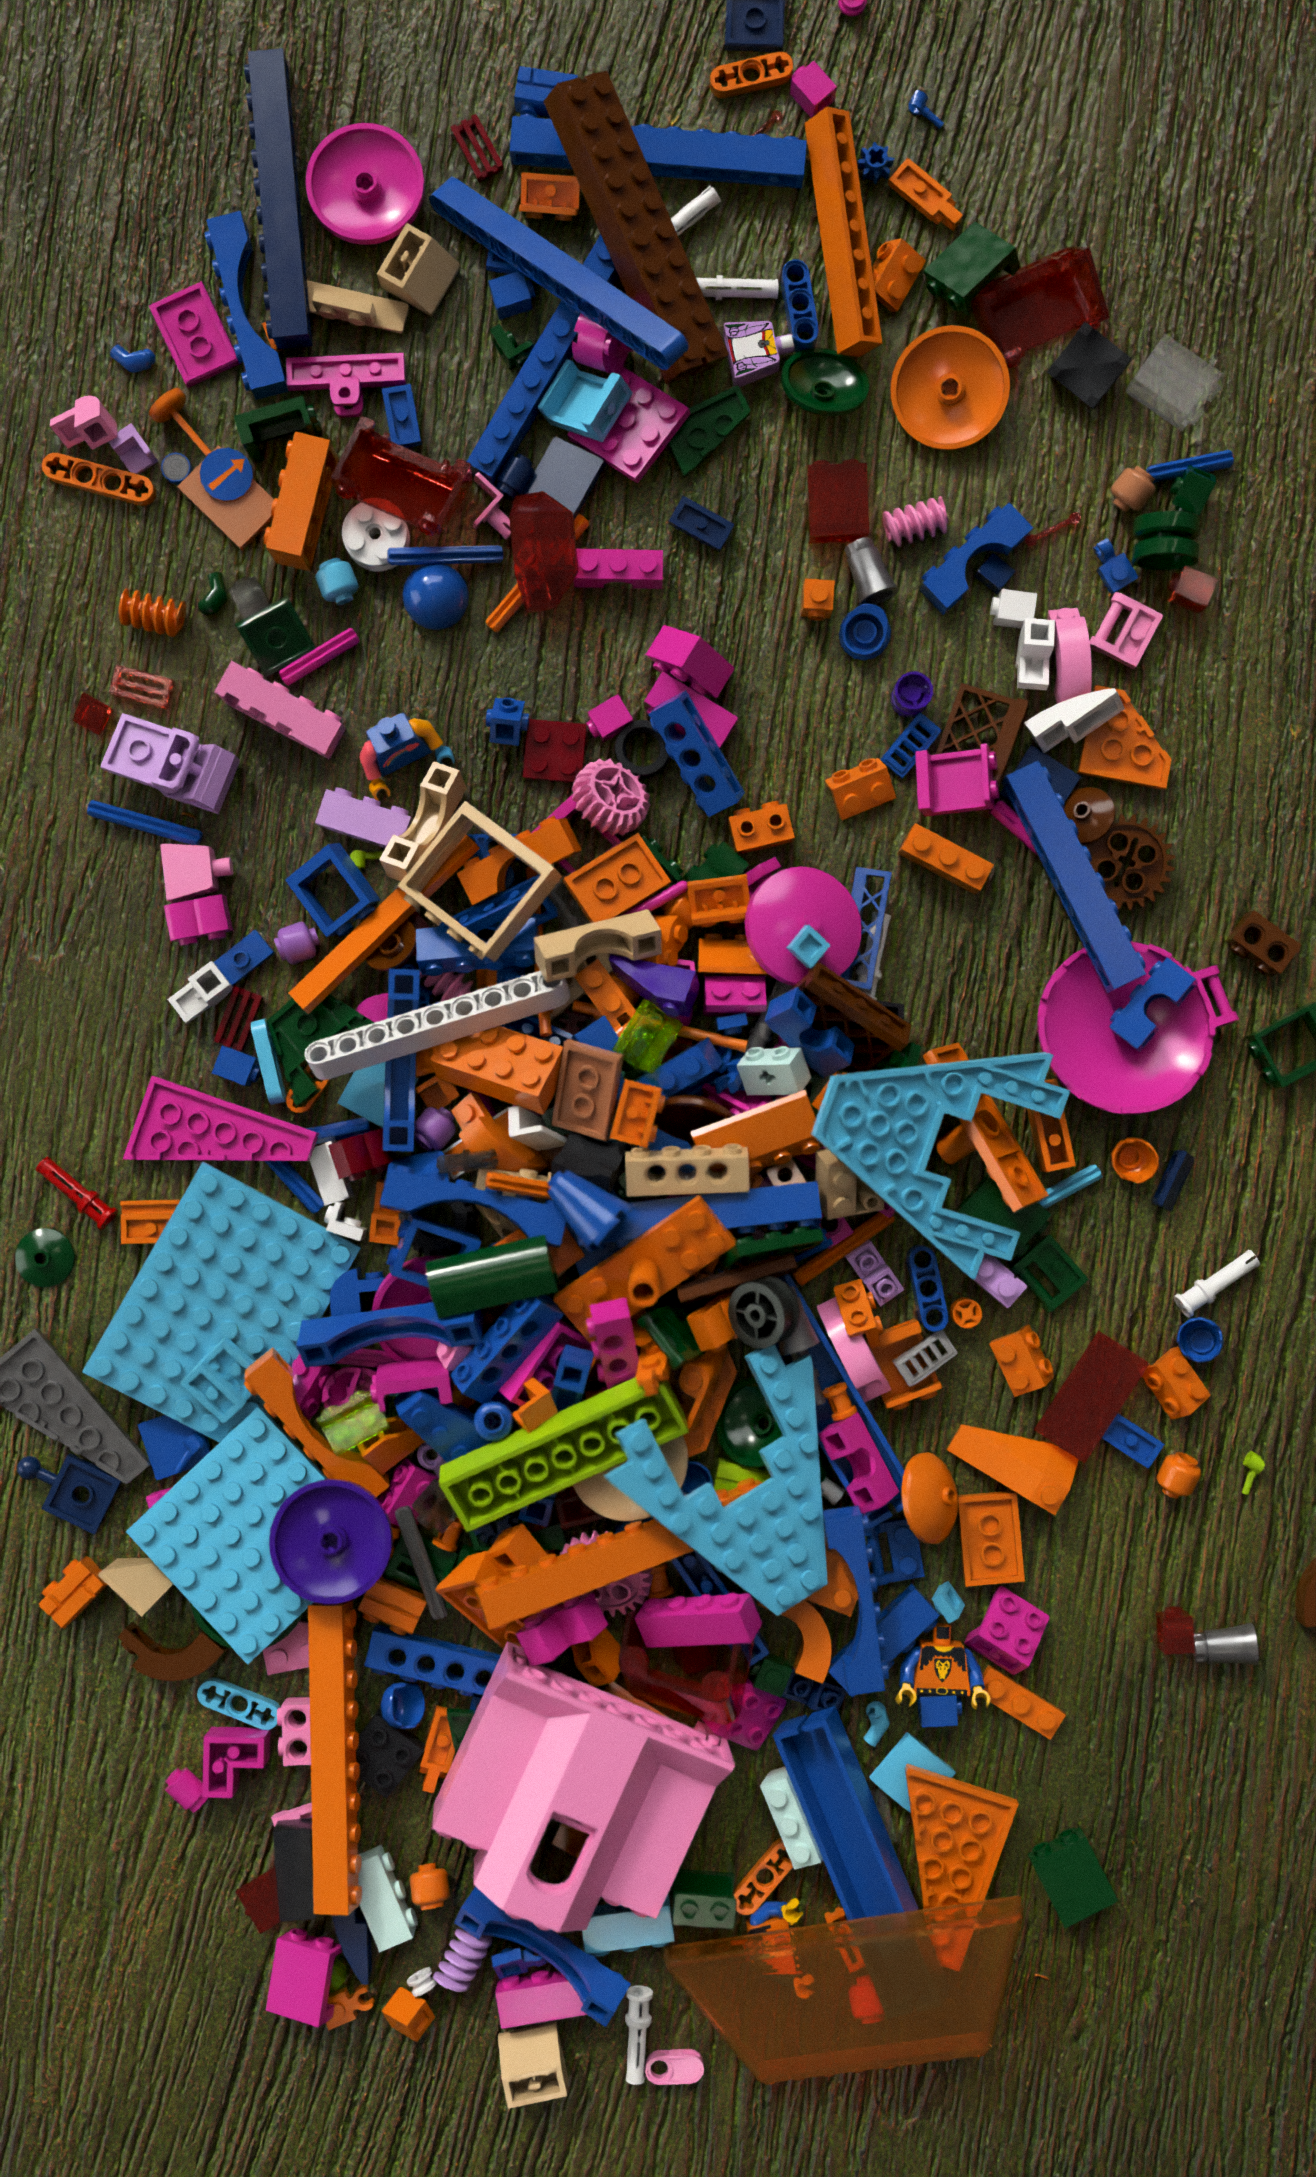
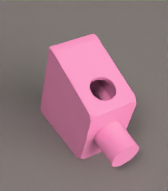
[160,844,233,903]

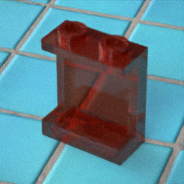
[806,459,869,544]

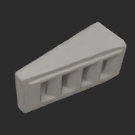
[892,1330,958,1388]

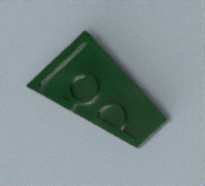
[667,385,751,479]
[718,1226,824,1271]

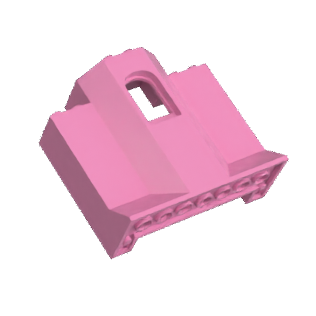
[432,1641,735,1933]

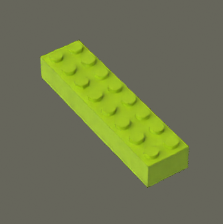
[439,1377,689,1532]

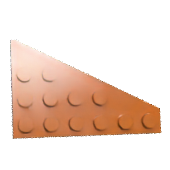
[905,1763,1019,1970]

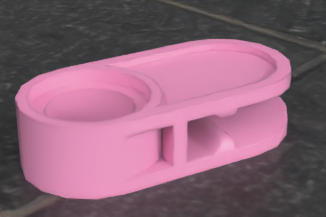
[645,2049,704,2085]

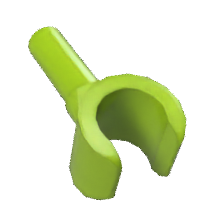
[350,850,384,869]
[1242,1451,1265,1495]

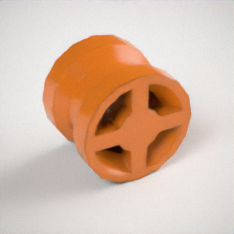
[949,1297,982,1328]

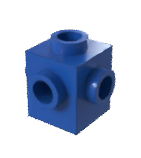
[486,698,529,746]

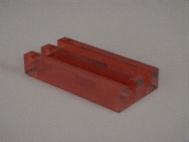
[108,664,175,710]

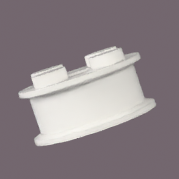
[342,500,410,572]

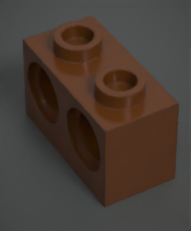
[1225,910,1302,976]

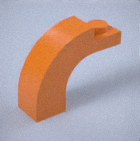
[451,1093,547,1173]
[756,1599,832,1684]

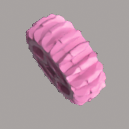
[571,759,650,836]

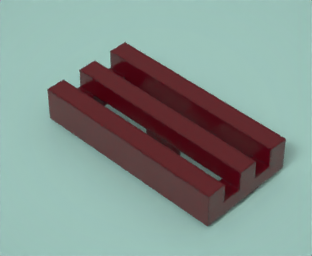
[450,113,504,183]
[214,986,264,1052]

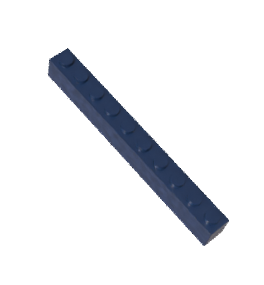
[244,48,313,350]

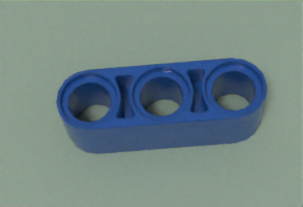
[781,259,819,352]
[906,1245,948,1331]

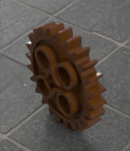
[1081,814,1175,911]

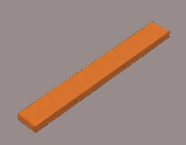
[288,835,480,1014]

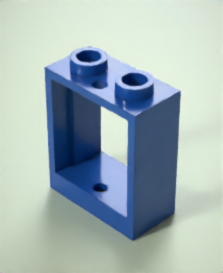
[285,843,381,938]
[386,1213,481,1288]

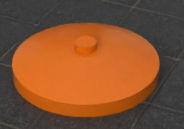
[891,325,1010,450]

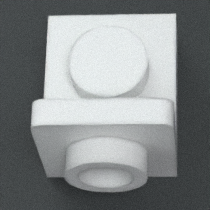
[324,1201,367,1241]

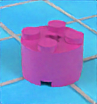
[572,314,634,374]

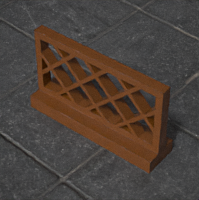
[936,683,1029,819]
[789,961,912,1072]
[676,1226,797,1307]

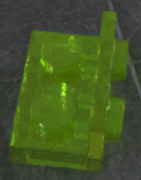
[612,999,683,1074]
[316,1390,390,1456]

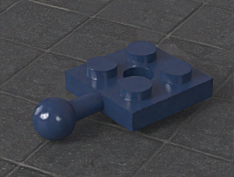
[17,1453,122,1535]

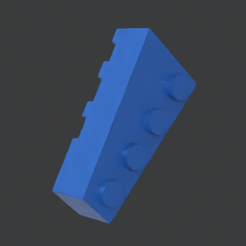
[393,1388,512,1463]

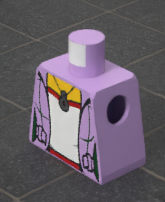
[723,321,794,387]

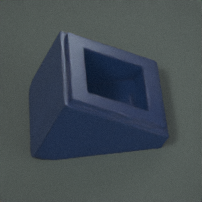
[974,553,1016,595]

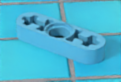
[251,1018,286,1105]
[197,1677,280,1730]

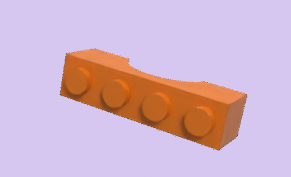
[456,816,582,905]

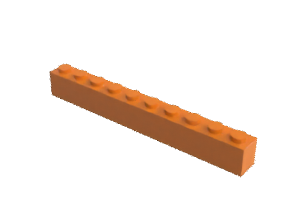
[474,1478,762,1630]
[308,1600,362,1915]

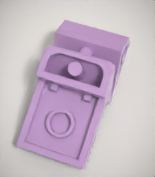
[100,713,240,814]

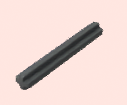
[395,1505,448,1620]

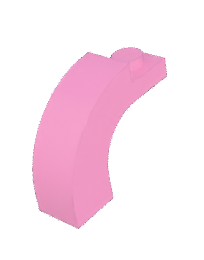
[1047,608,1092,704]
[816,1297,891,1402]

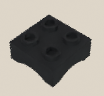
[1047,322,1133,409]
[551,1131,629,1193]
[356,1708,425,1799]

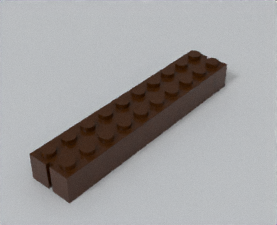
[543,70,729,385]

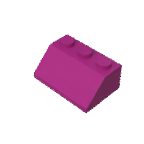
[499,1319,593,1406]

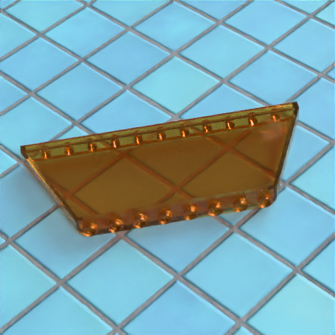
[663,1895,1024,2084]

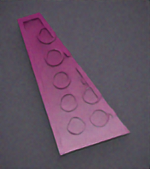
[122,1076,319,1161]

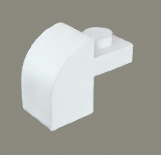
[1016,618,1055,691]
[167,961,233,1024]

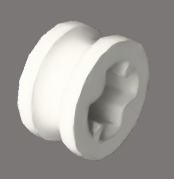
[407,1967,437,1997]

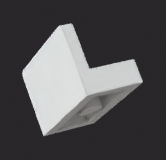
[508,1106,568,1151]
[310,1140,354,1206]

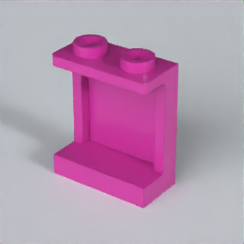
[915,743,999,817]
[371,1356,453,1412]
[266,1928,342,2027]

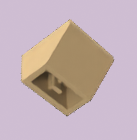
[377,223,461,317]
[815,1148,884,1220]
[498,2021,569,2109]

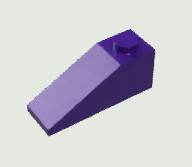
[609,954,700,1017]

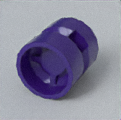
[890,671,933,718]

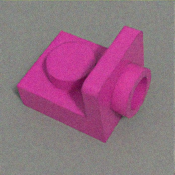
[746,857,781,899]

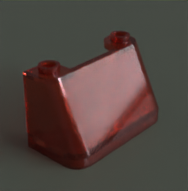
[971,246,1110,369]
[331,415,472,536]

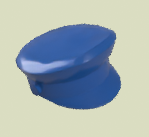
[839,603,891,660]

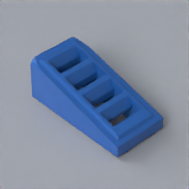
[880,712,942,779]

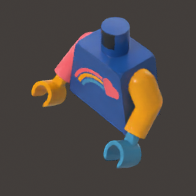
[359,713,455,801]

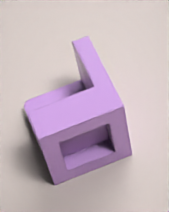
[109,423,158,474]

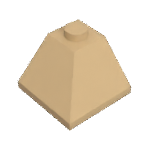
[98,1558,174,1617]

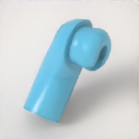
[863,1701,890,1747]

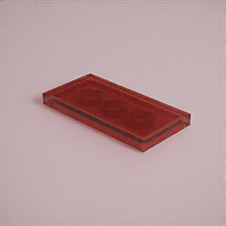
[1034,1330,1150,1464]

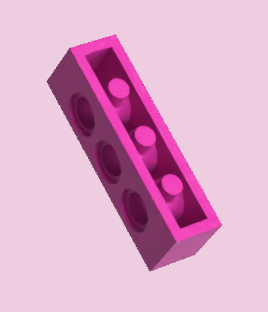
[586,1297,639,1392]

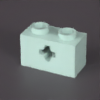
[736,1046,811,1095]

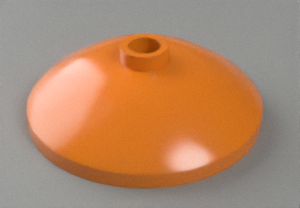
[902,1452,958,1544]

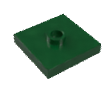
[235,596,316,677]

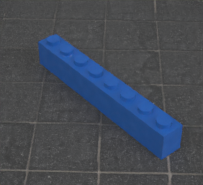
[1001,761,1146,993]
[578,1181,822,1252]

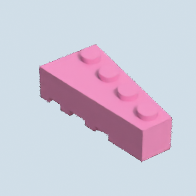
[214,660,346,759]

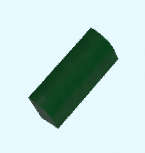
[426,1234,558,1319]

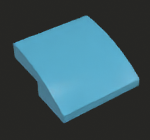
[337,1062,418,1128]
[180,1336,254,1424]
[869,1731,956,1813]

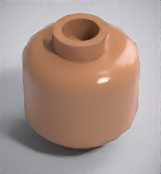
[1111,466,1155,513]

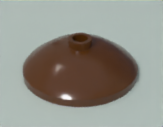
[653,1094,733,1147]

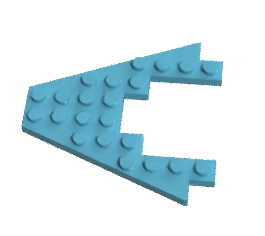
[811,1052,1070,1279]
[604,1344,828,1616]

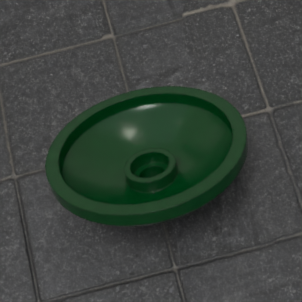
[781,348,869,417]
[716,1377,783,1467]

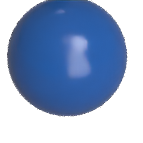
[402,564,469,630]

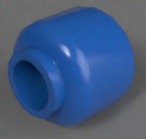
[474,1401,514,1441]

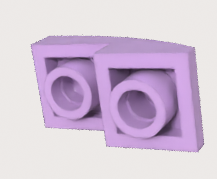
[845,1240,904,1307]

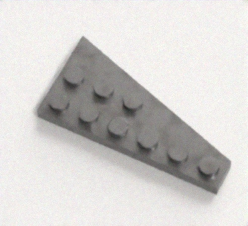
[0,1328,151,1484]

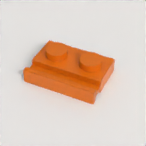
[120,1199,181,1244]

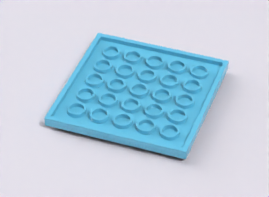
[126,1406,328,1665]

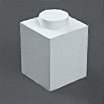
[990,589,1037,629]

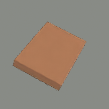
[177,445,274,550]
[551,1039,624,1142]

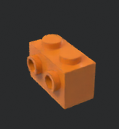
[728,801,795,855]

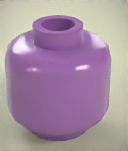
[274,921,320,965]
[414,1107,456,1151]

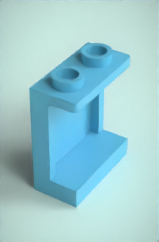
[538,359,633,442]

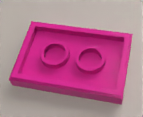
[149,281,241,388]

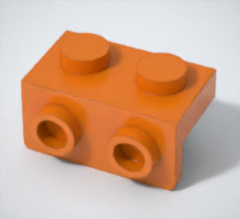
[519,172,581,221]
[872,238,926,312]
[825,758,896,821]
[687,874,750,927]
[610,1079,666,1148]
[833,1279,884,1349]
[989,1324,1054,1397]
[1139,1346,1211,1420]

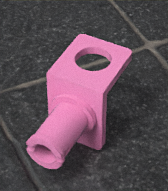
[473,472,518,540]

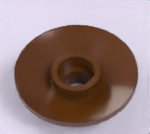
[1063,787,1116,844]
[365,920,416,971]

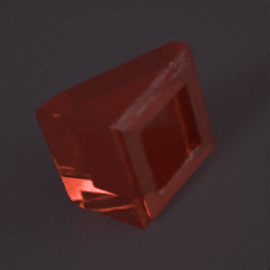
[73,692,114,735]

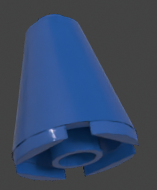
[547,1170,633,1254]

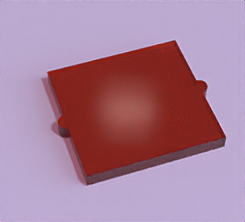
[235,1866,280,1934]

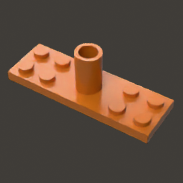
[922,1042,1049,1212]
[553,1194,736,1344]

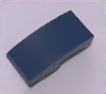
[782,1666,847,1712]

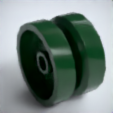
[1132,511,1200,570]

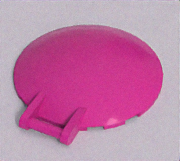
[1037,941,1239,1114]

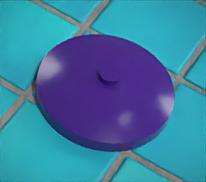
[269,1479,393,1604]

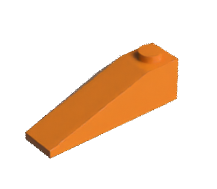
[946,1424,1079,1515]

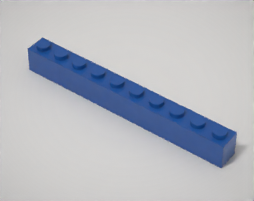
[509,114,807,188]
[466,234,619,487]

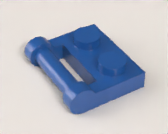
[864,1517,925,1586]

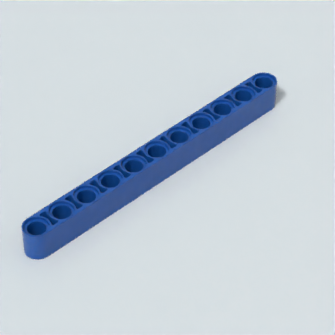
[429,177,689,370]

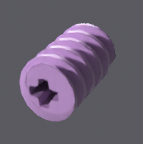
[433,1929,493,1992]

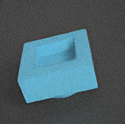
[786,925,830,968]
[932,1581,965,1623]

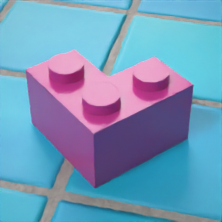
[645,625,735,698]
[515,1592,608,1666]
[202,1727,271,1798]

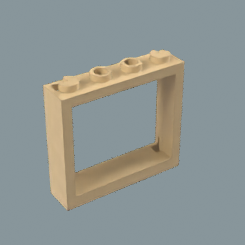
[398,801,562,962]

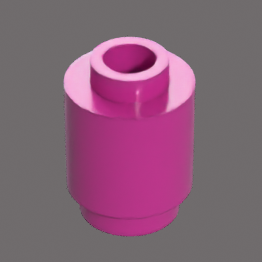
[165,1767,208,1813]

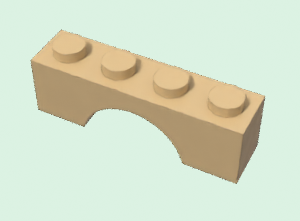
[379,761,467,881]
[534,909,662,983]

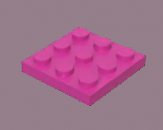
[567,367,691,484]

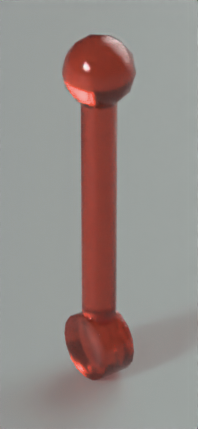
[750,110,782,136]
[1025,512,1081,546]

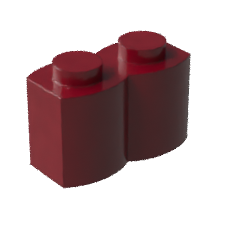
[328,1128,395,1182]

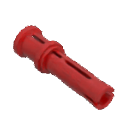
[35,1156,118,1230]

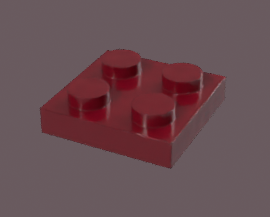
[523,719,587,784]

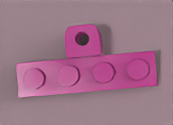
[286,352,406,418]

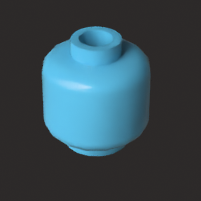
[315,558,359,605]

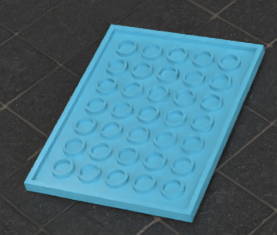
[82,1161,361,1443]

